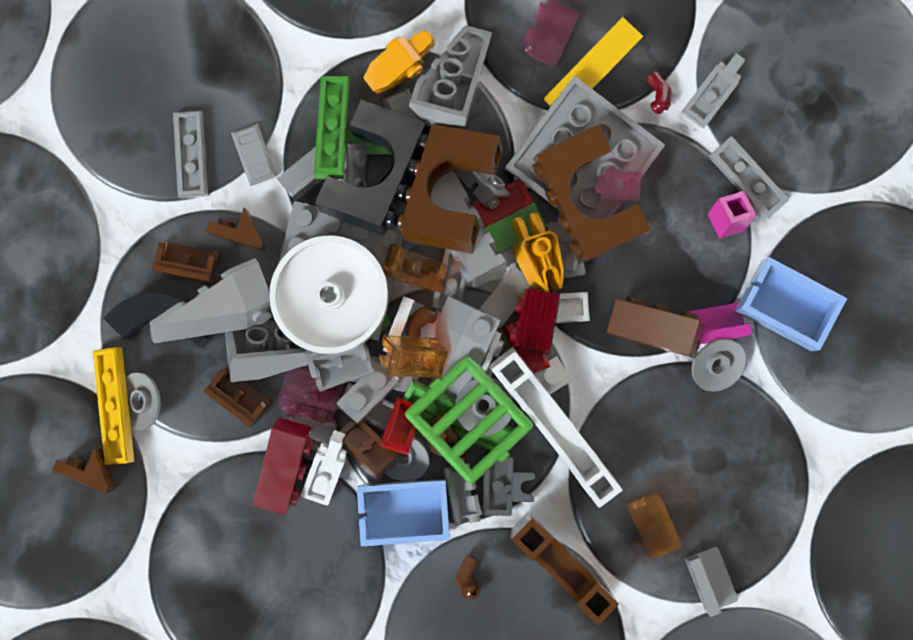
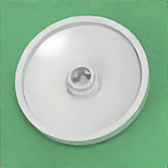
[269,236,389,354]

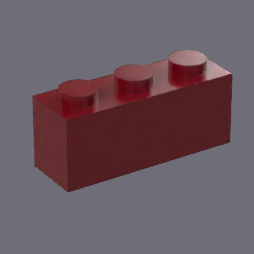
[253,417,314,515]

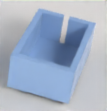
[735,257,847,351]
[357,478,450,546]

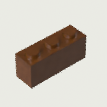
[607,297,705,359]

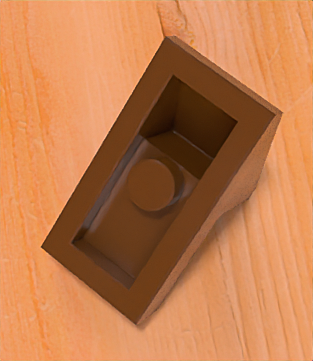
[206,208,267,251]
[52,449,115,494]

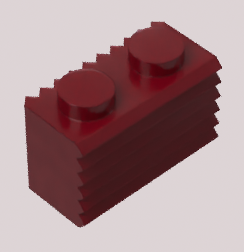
[510,289,560,356]

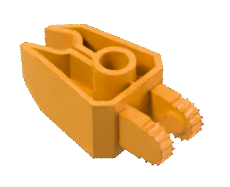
[363,30,436,93]
[512,212,564,292]

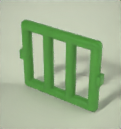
[405,356,533,483]

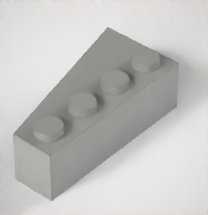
[431,171,506,288]

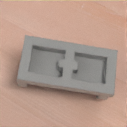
[305,342,375,391]

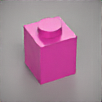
[707,191,756,239]

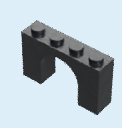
[315,99,429,236]

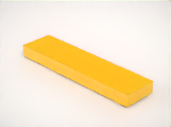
[544,17,643,107]
[93,347,135,465]

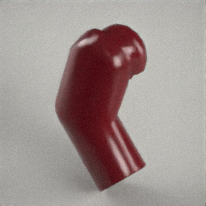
[646,71,672,114]

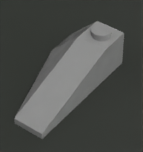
[409,25,492,130]
[150,258,273,343]
[431,296,501,399]
[225,320,308,382]

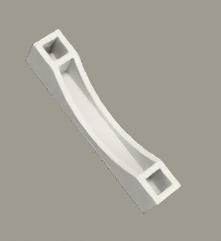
[490,347,623,508]

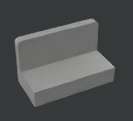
[276,147,323,201]
[684,547,738,617]

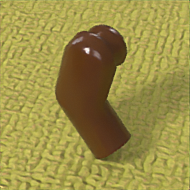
[406,306,438,344]
[455,554,480,600]

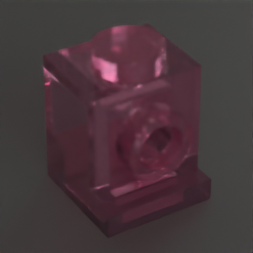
[596,169,642,204]

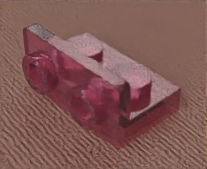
[523,0,580,68]
[279,368,344,423]

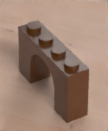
[398,124,503,254]
[532,124,650,262]
[508,512,619,626]

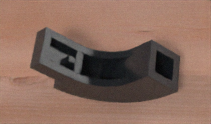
[103,293,211,348]

